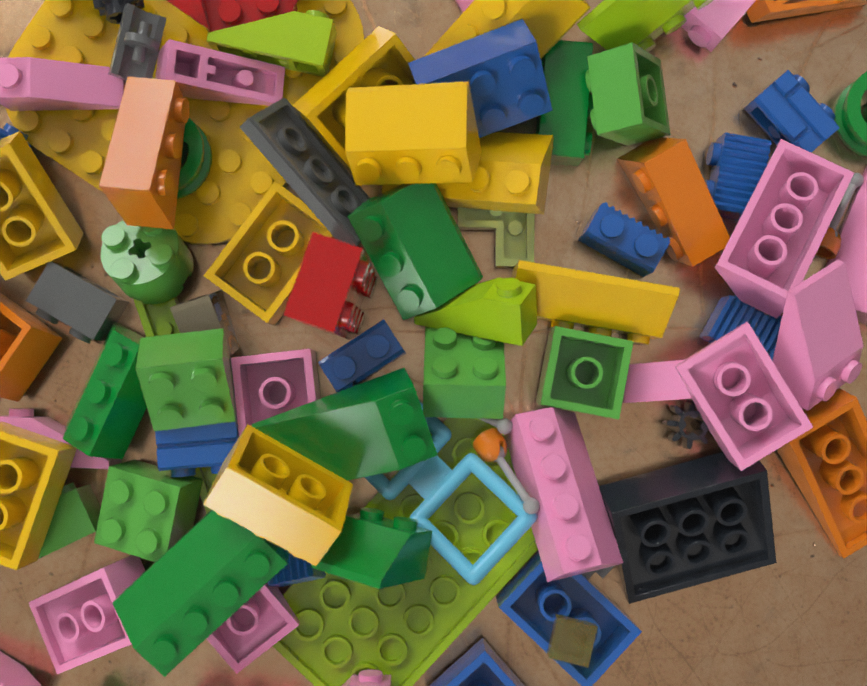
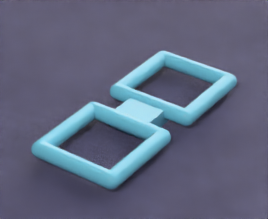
[364,402,537,585]

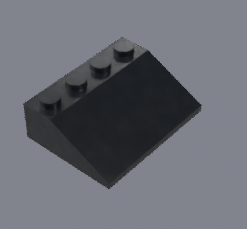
[599,452,777,604]

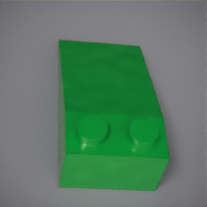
[252,367,438,481]

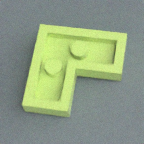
[457,207,535,268]

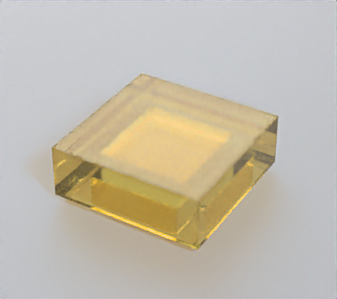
[547,614,598,667]

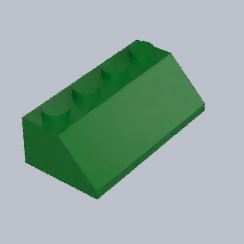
[112,510,289,677]

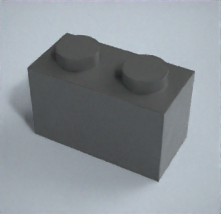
[26,261,129,343]

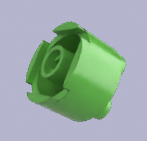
[101,220,194,305]

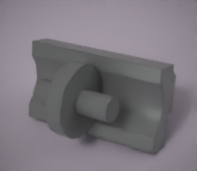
[108,3,166,80]

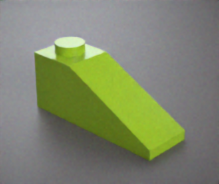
[206,10,337,77]
[414,278,537,346]

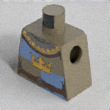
[170,290,239,360]

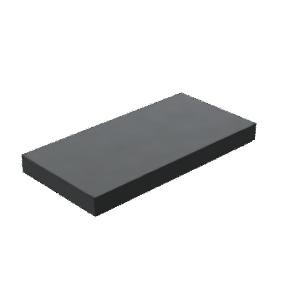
[240,98,370,246]

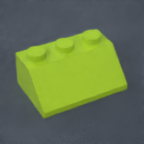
[577,0,713,52]

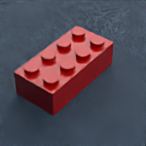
[283,232,378,340]

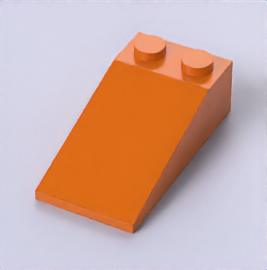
[0,293,62,402]
[777,388,867,559]

